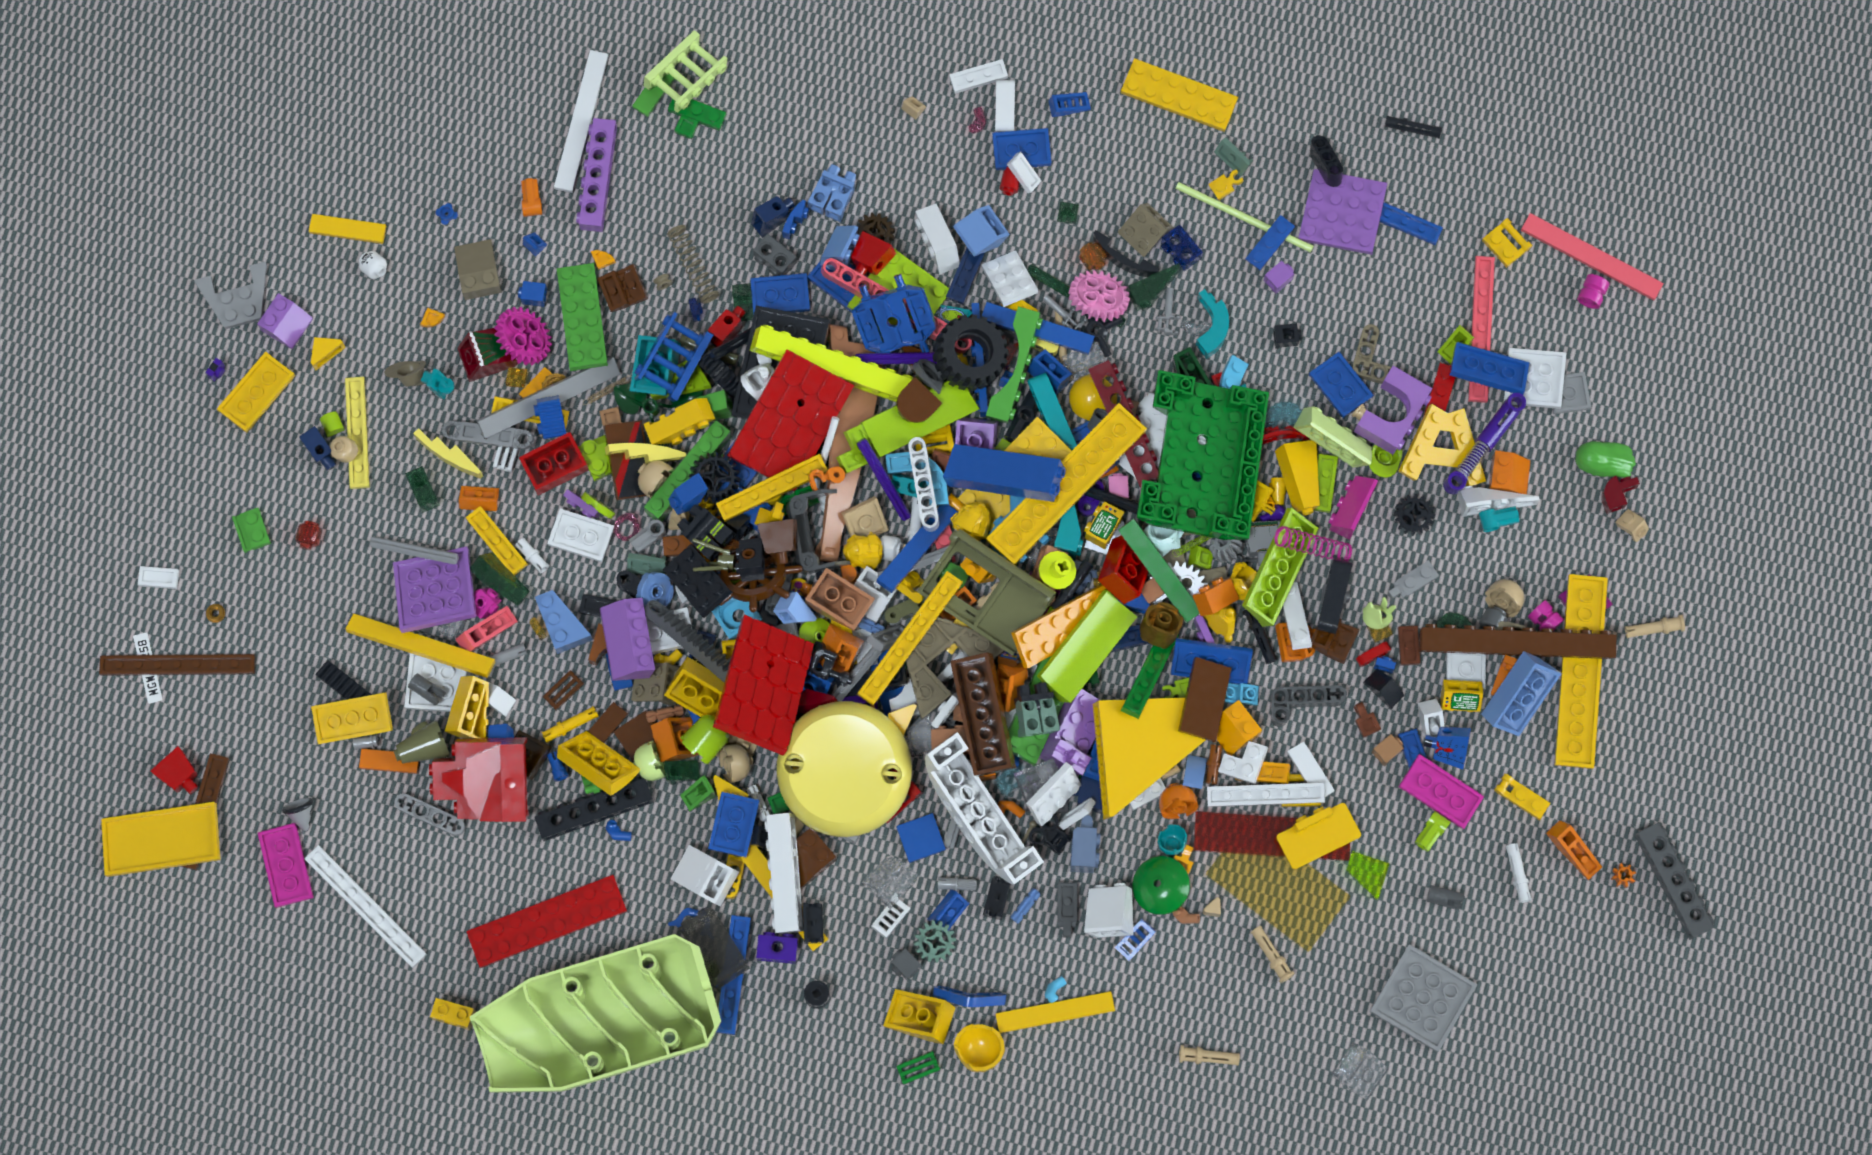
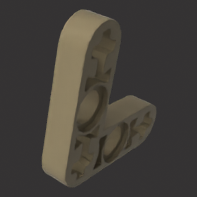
[1352,324,1392,384]

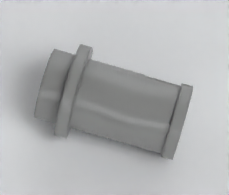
[353,734,379,750]

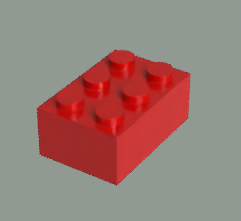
[519,432,589,496]
[1098,535,1148,604]

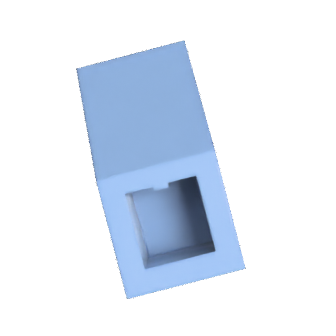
[773,592,817,624]

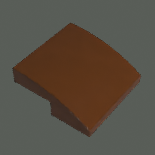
[597,264,648,312]
[1311,619,1359,664]

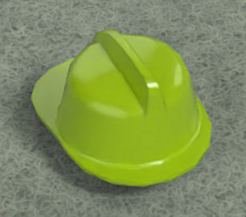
[1369,445,1402,478]

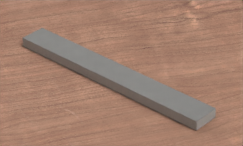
[476,356,620,439]

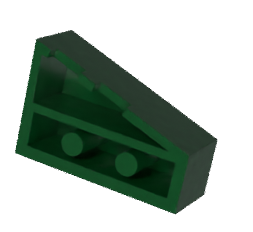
[1172,347,1212,407]

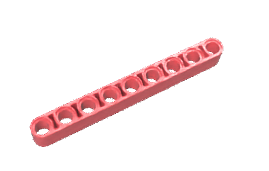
[821,258,972,354]

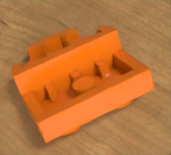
[1275,623,1316,662]

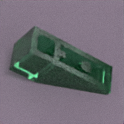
[1127,263,1180,311]
[470,552,530,606]

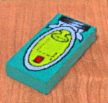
[934,305,972,324]

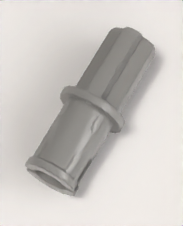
[938,876,977,892]

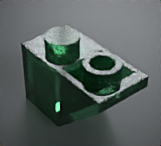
[405,466,440,513]

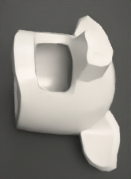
[741,354,774,401]

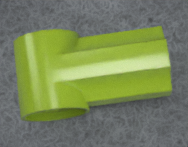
[1414,811,1451,852]

